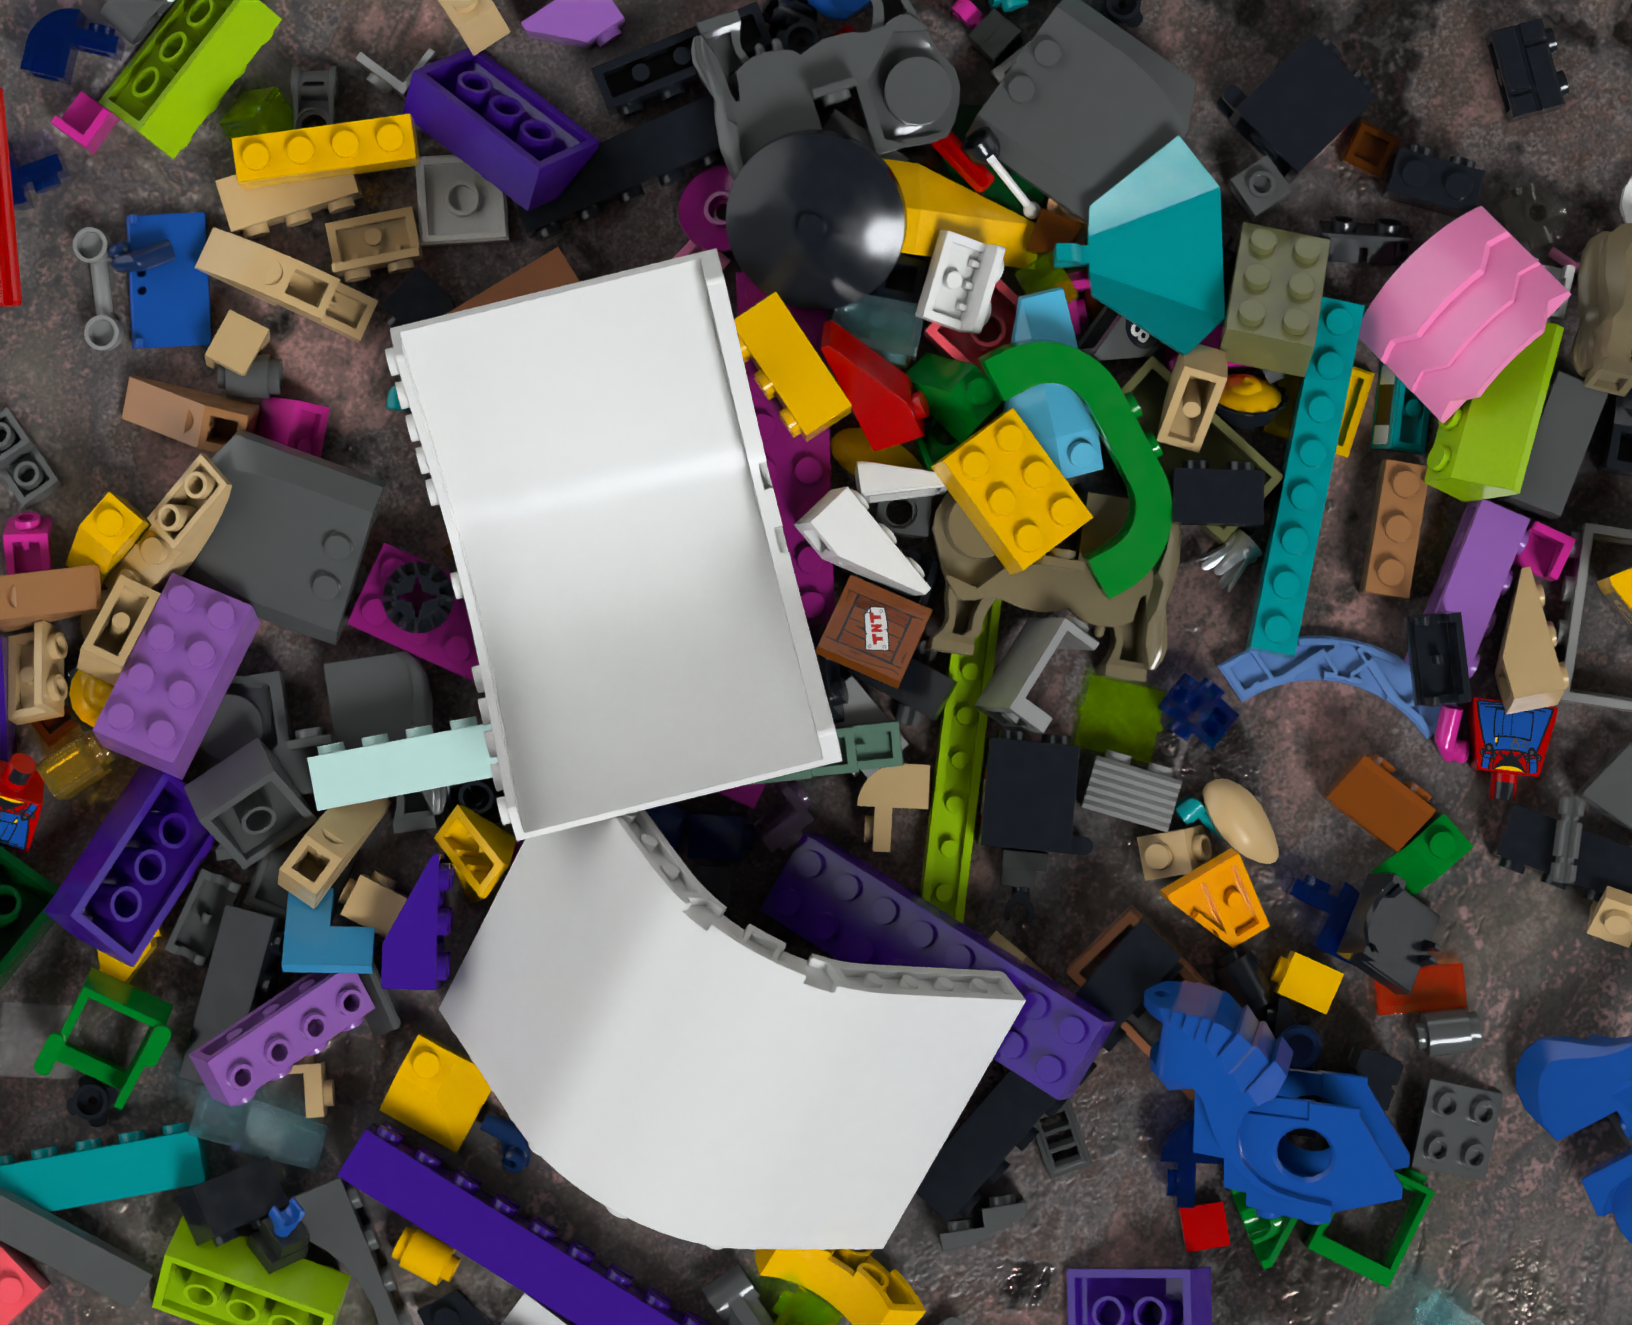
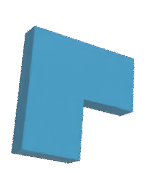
[282,888,376,974]

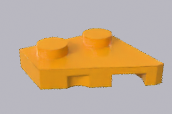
[1159,848,1270,948]

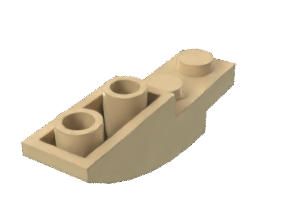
[194,227,378,342]
[104,453,232,592]

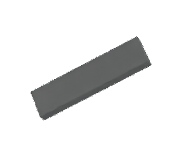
[0,1187,154,1308]

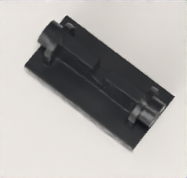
[1319,216,1412,266]

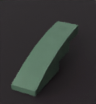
[747,720,904,785]

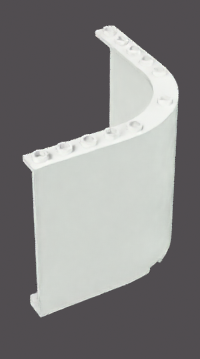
[385,248,843,841]
[439,810,1026,1250]

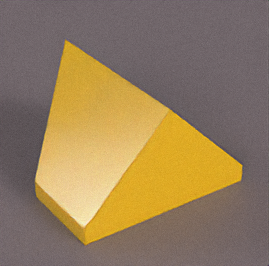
[434,804,516,904]

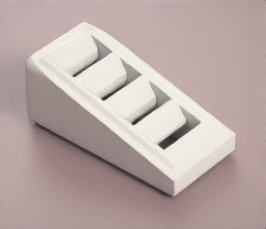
[854,461,948,503]

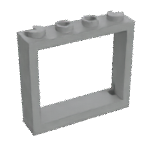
[1555,523,1632,712]

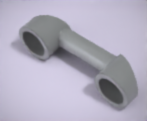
[73,227,125,351]

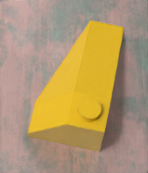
[882,158,1037,270]

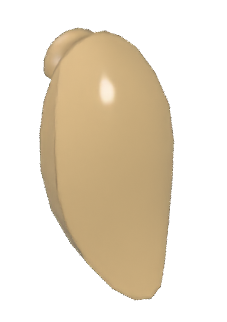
[1203,778,1279,864]

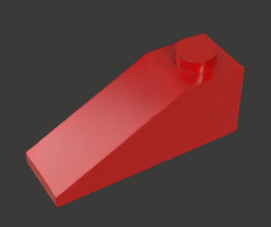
[821,320,930,452]

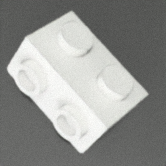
[915,230,1005,334]

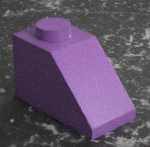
[521,0,626,49]

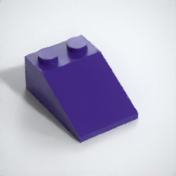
[1066,1266,1212,1325]

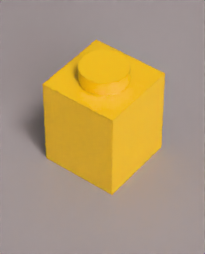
[1270,951,1344,1014]

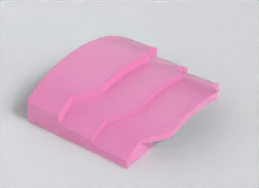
[1359,206,1572,424]

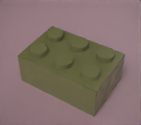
[1218,222,1331,377]

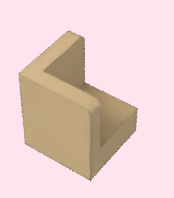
[205,310,271,376]

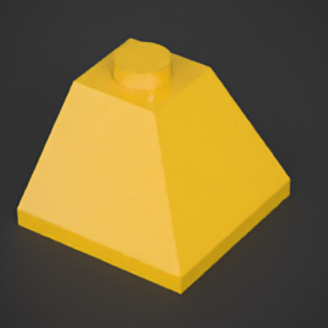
[379,1032,492,1153]

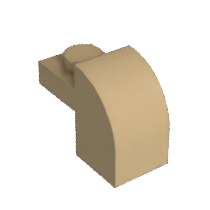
[856,764,930,852]

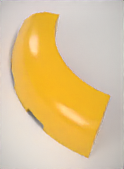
[755,1249,926,1325]

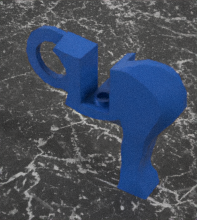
[1516,1034,1632,1244]

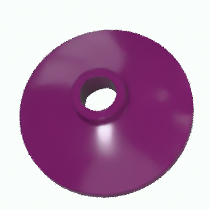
[678,166,734,252]

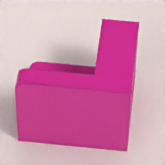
[50,91,119,155]
[1512,521,1576,582]

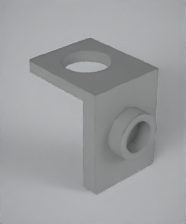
[355,48,438,100]

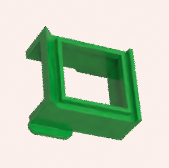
[34,967,173,1110]

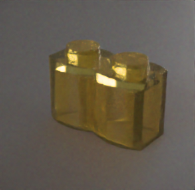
[36,734,116,801]

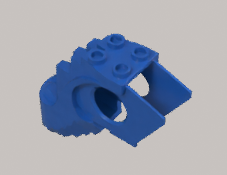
[1144,980,1410,1225]

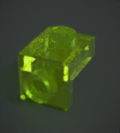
[772,1285,843,1325]

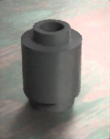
[217,354,283,399]
[1413,1008,1482,1057]

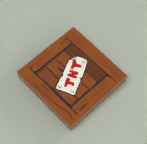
[815,575,933,689]

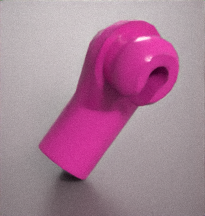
[1434,704,1470,764]

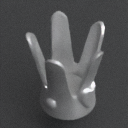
[1198,529,1262,593]

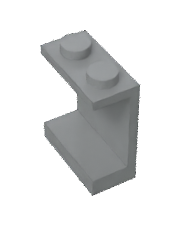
[974,615,1099,733]

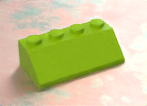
[98,0,282,160]
[1424,322,1564,502]
[152,1215,351,1325]

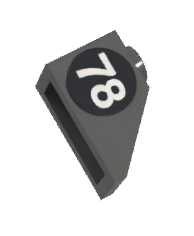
[1077,305,1165,361]

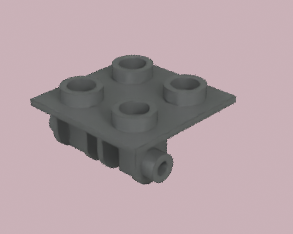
[1409,1078,1503,1181]

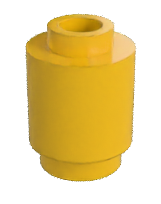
[391,1226,461,1286]

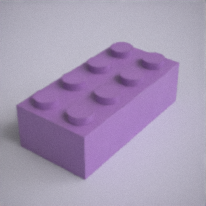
[92,573,261,780]

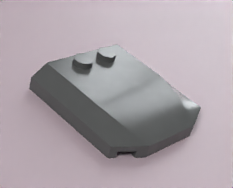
[965,0,1197,225]
[186,429,387,646]

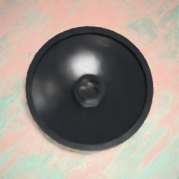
[726,129,907,310]

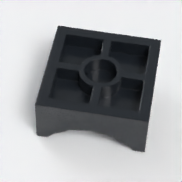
[1336,873,1442,995]

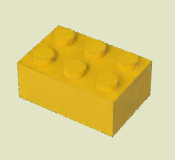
[734,292,852,442]
[931,408,1093,575]

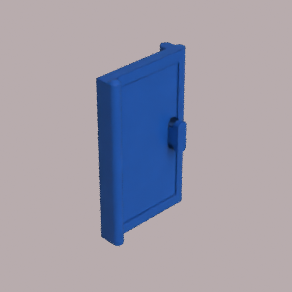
[126,212,213,349]

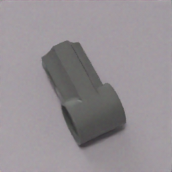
[702,1263,777,1325]

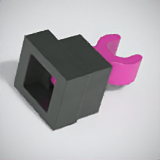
[950,0,1023,69]

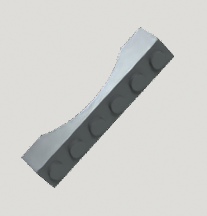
[290,1177,414,1325]

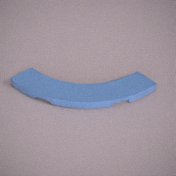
[1216,636,1464,739]

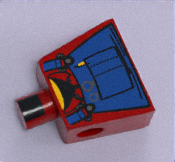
[1467,697,1558,801]
[0,753,44,853]

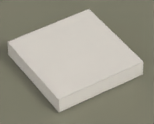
[415,155,510,247]

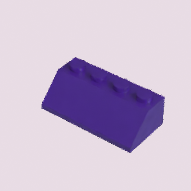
[402,48,600,211]
[44,766,216,967]

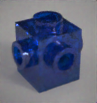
[1157,672,1239,750]

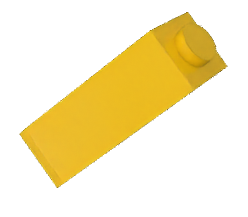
[65,492,152,591]

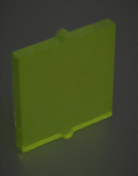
[1074,675,1166,763]

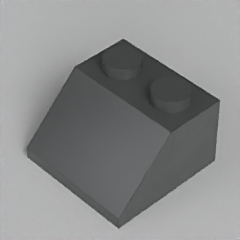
[184,737,318,870]

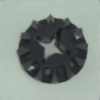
[382,561,454,634]

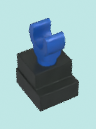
[247,1197,311,1274]

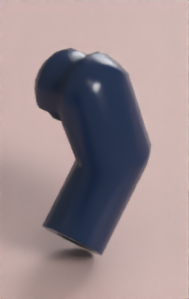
[107,239,176,273]
[480,1110,532,1173]

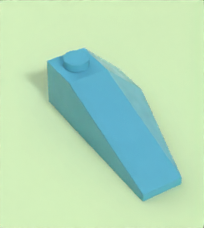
[1003,287,1104,479]

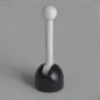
[961,127,1041,219]

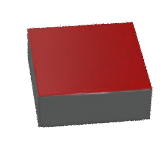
[1178,1200,1230,1253]

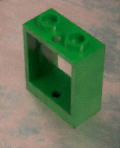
[1303,1167,1435,1288]

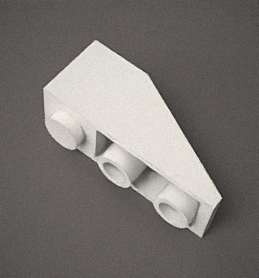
[794,487,931,597]

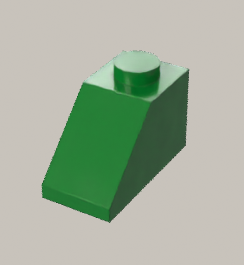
[906,353,1003,444]
[1371,813,1474,896]

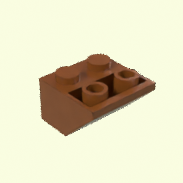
[1322,753,1436,852]

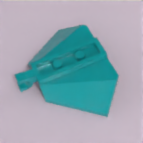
[1053,135,1225,356]

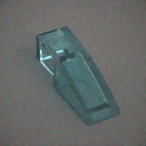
[187,1085,328,1171]

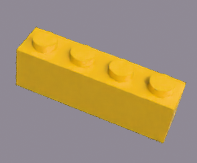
[231,114,421,190]

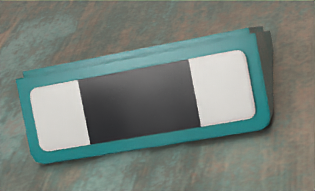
[1370,362,1430,455]

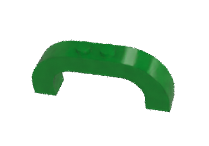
[978,339,1173,600]

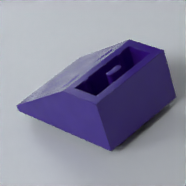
[381,853,454,990]

